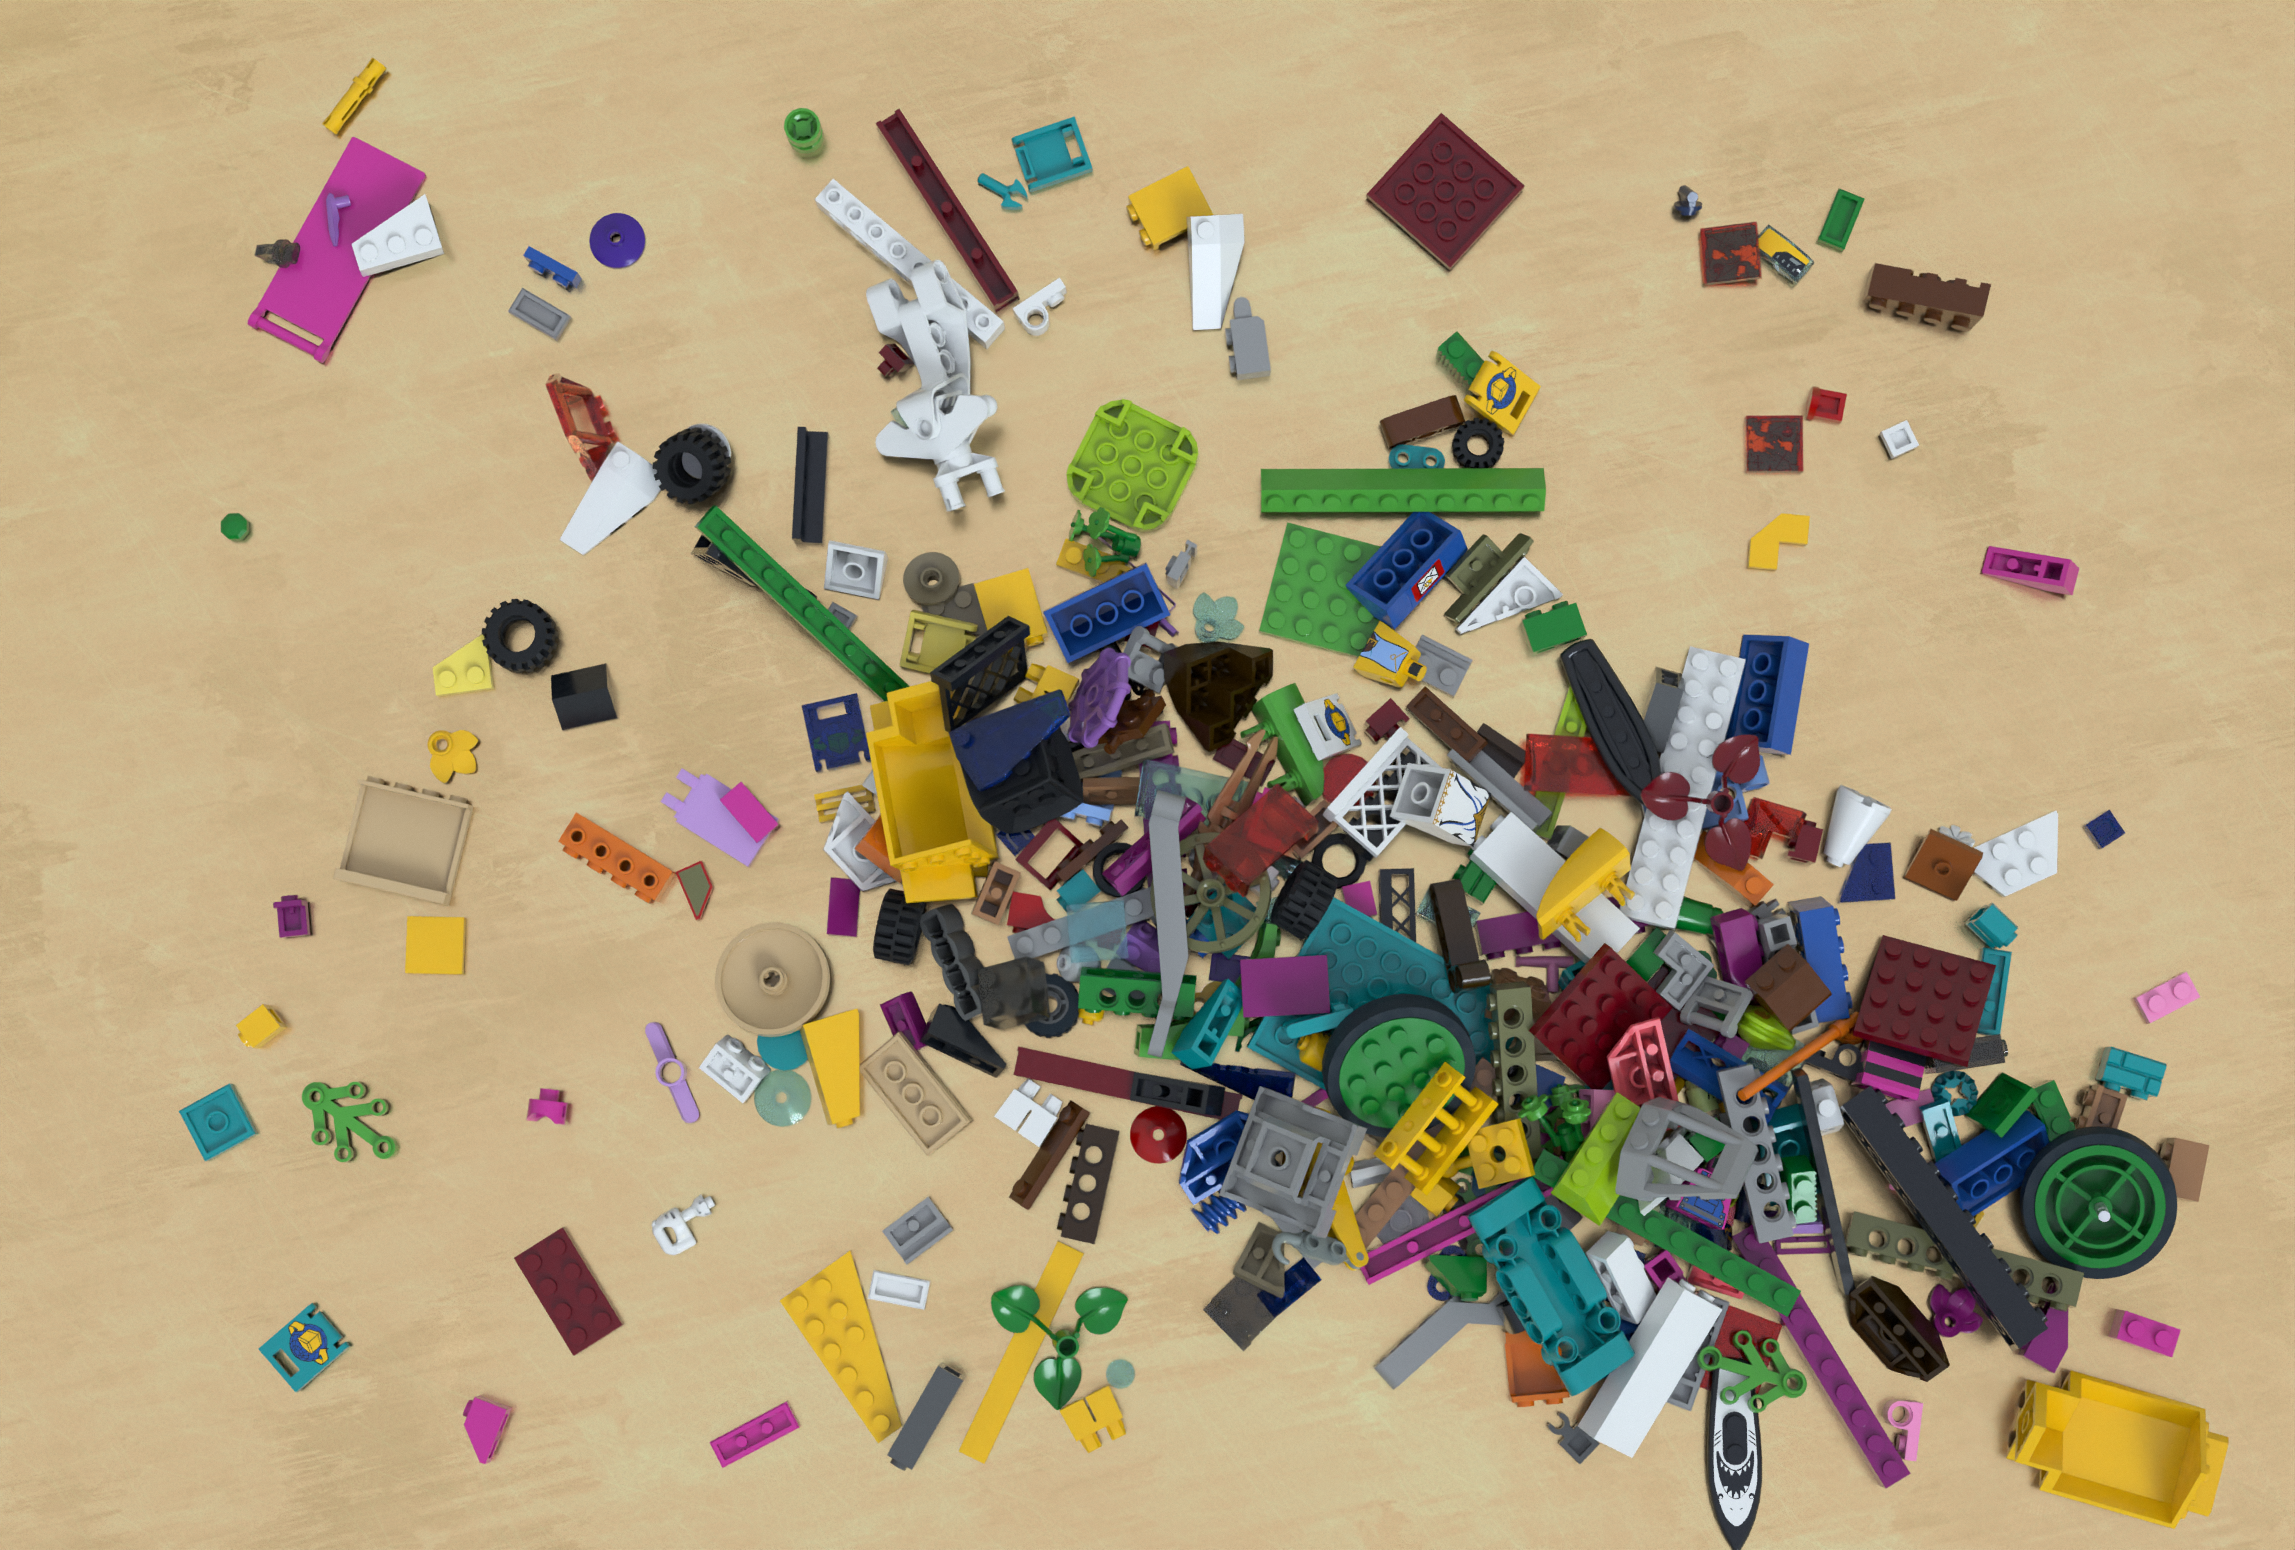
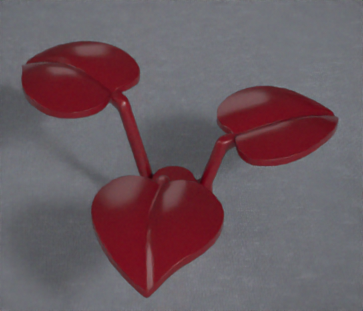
[1640,735,1760,871]

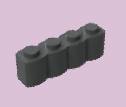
[920,904,998,1021]

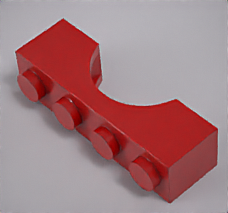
[1007,891,1123,950]

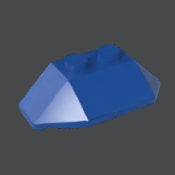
[1179,1110,1282,1205]

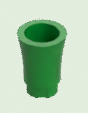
[1659,896,1723,935]

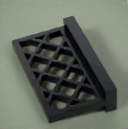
[930,616,1030,733]

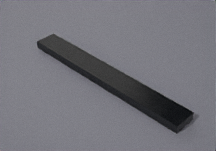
[1790,1068,1855,1295]

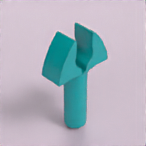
[977,173,1028,210]

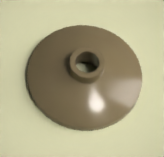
[903,552,960,605]

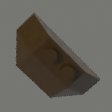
[1850,1276,1950,1382]

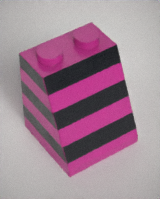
[1851,1039,1927,1102]

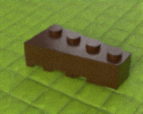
[1862,263,1991,331]

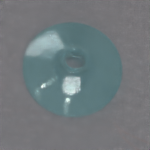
[754,1070,811,1127]

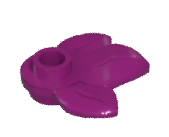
[1930,1284,1983,1338]

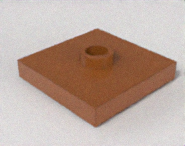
[1905,828,1983,901]

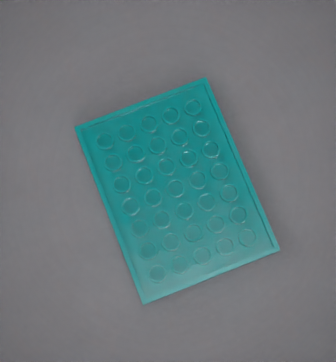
[1247,897,1515,1090]

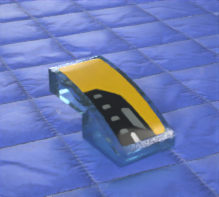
[1756,224,1814,284]

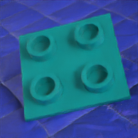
[1188,880,1267,959]

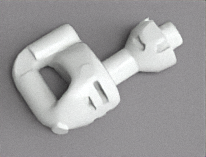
[651,1194,715,1255]

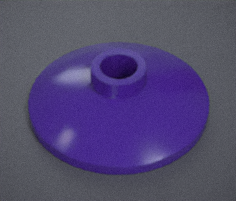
[589,213,645,268]

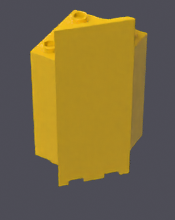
[866,681,999,903]
[2006,1370,2229,1529]

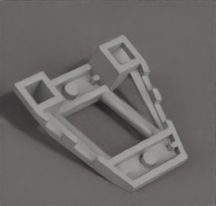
[1615,1097,1758,1201]

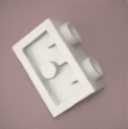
[699,1035,771,1103]

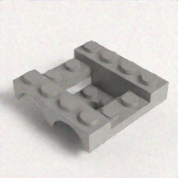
[1219,1086,1367,1238]

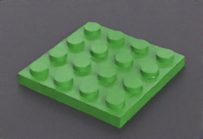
[1259,522,1381,658]

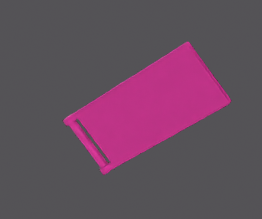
[247,137,426,363]

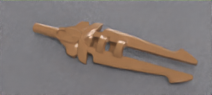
[1183,729,1278,896]

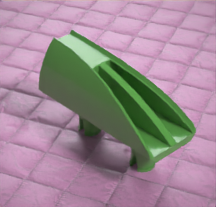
[1240,683,1324,807]

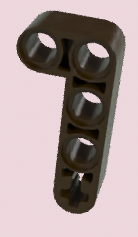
[1429,879,1491,994]

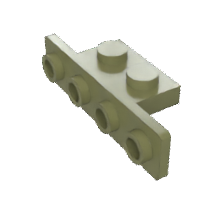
[1444,533,1534,623]

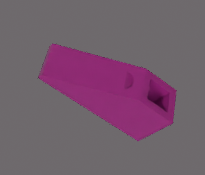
[2017,1281,2068,1373]

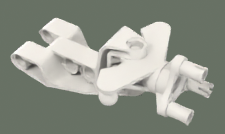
[866,260,1005,512]

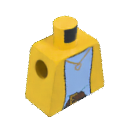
[1353,621,1427,687]

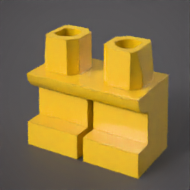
[1013,663,1080,724]
[1060,1384,1126,1453]

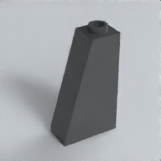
[887,1363,966,1471]

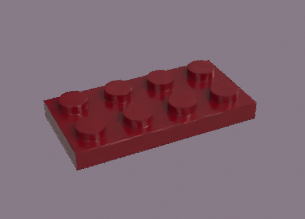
[514,1227,624,1356]

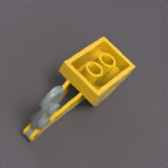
[1272,1107,1369,1271]

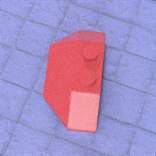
[1606,1017,1682,1131]

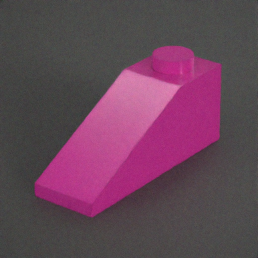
[1982,546,2079,595]

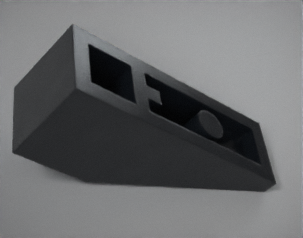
[919,1003,1006,1078]
[1130,1072,1226,1116]

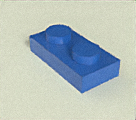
[523,246,582,288]

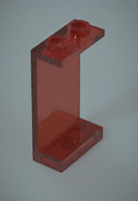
[1203,783,1319,897]

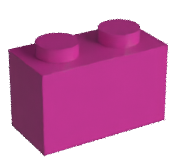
[2108,1309,2181,1357]

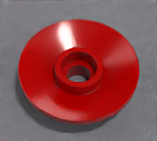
[1130,1106,1187,1164]

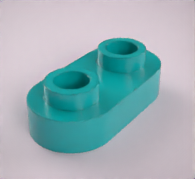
[1388,444,1445,469]

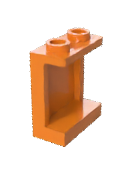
[1503,1330,1570,1407]

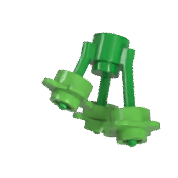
[1518,1084,1591,1152]

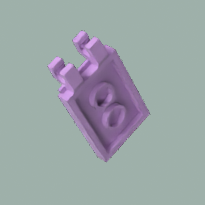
[661,768,779,867]

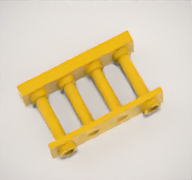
[1373,1062,1499,1196]

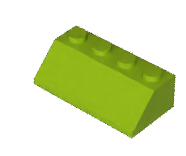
[1551,1092,1641,1226]

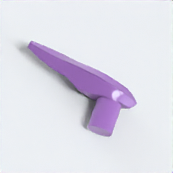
[326,193,351,247]

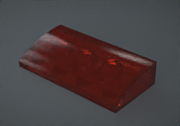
[1524,734,1633,797]

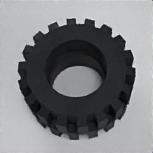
[653,427,731,504]
[482,599,558,673]
[1271,860,1337,939]
[873,888,926,965]

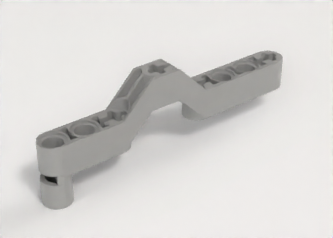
[1374,1194,1583,1390]

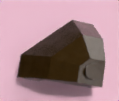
[1164,641,1273,752]

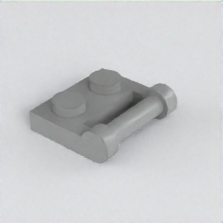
[1123,626,1178,693]
[1680,976,1753,1038]

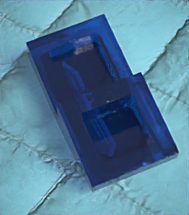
[1257,1257,1322,1318]

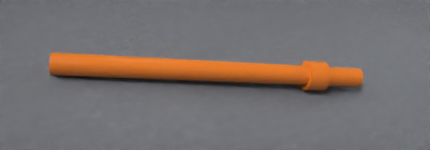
[1738,1012,1859,1101]

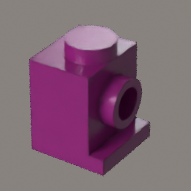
[1712,1032,1749,1066]

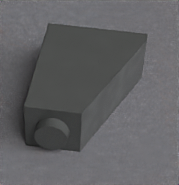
[1642,667,1684,753]

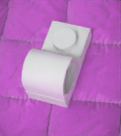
[1013,278,1067,336]

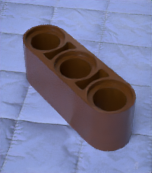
[1379,395,1465,449]

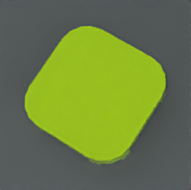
[1066,399,1198,532]

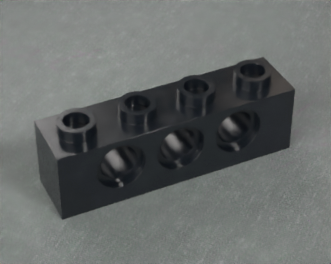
[1342,751,1425,862]

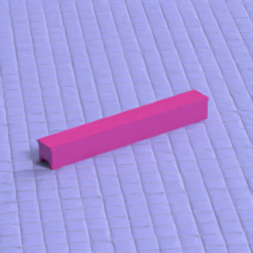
[1360,1156,1564,1285]

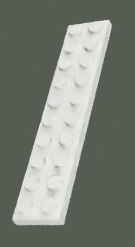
[1620,646,1746,931]

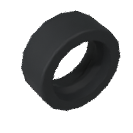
[1312,833,1367,888]
[1093,842,1147,897]

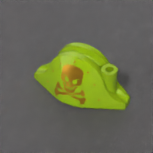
[1737,1005,1796,1050]

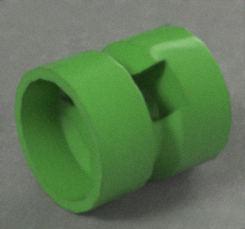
[784,108,824,154]

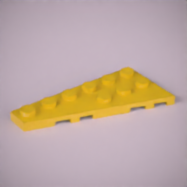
[780,1250,903,1443]

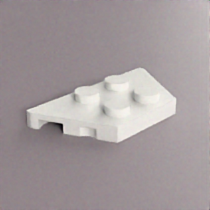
[823,791,896,891]
[1974,811,2058,897]

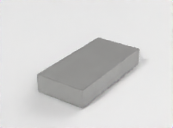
[508,288,572,341]

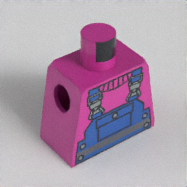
[1665,1156,1731,1230]

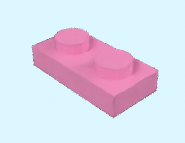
[2134,972,2200,1024]

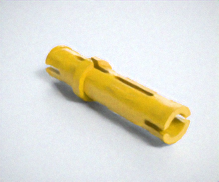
[322,57,387,135]

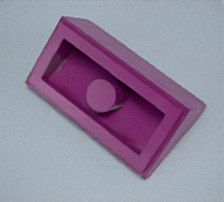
[827,877,860,937]
[880,991,927,1051]

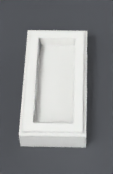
[868,1270,930,1310]

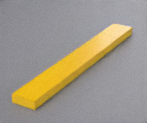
[959,1241,1084,1464]

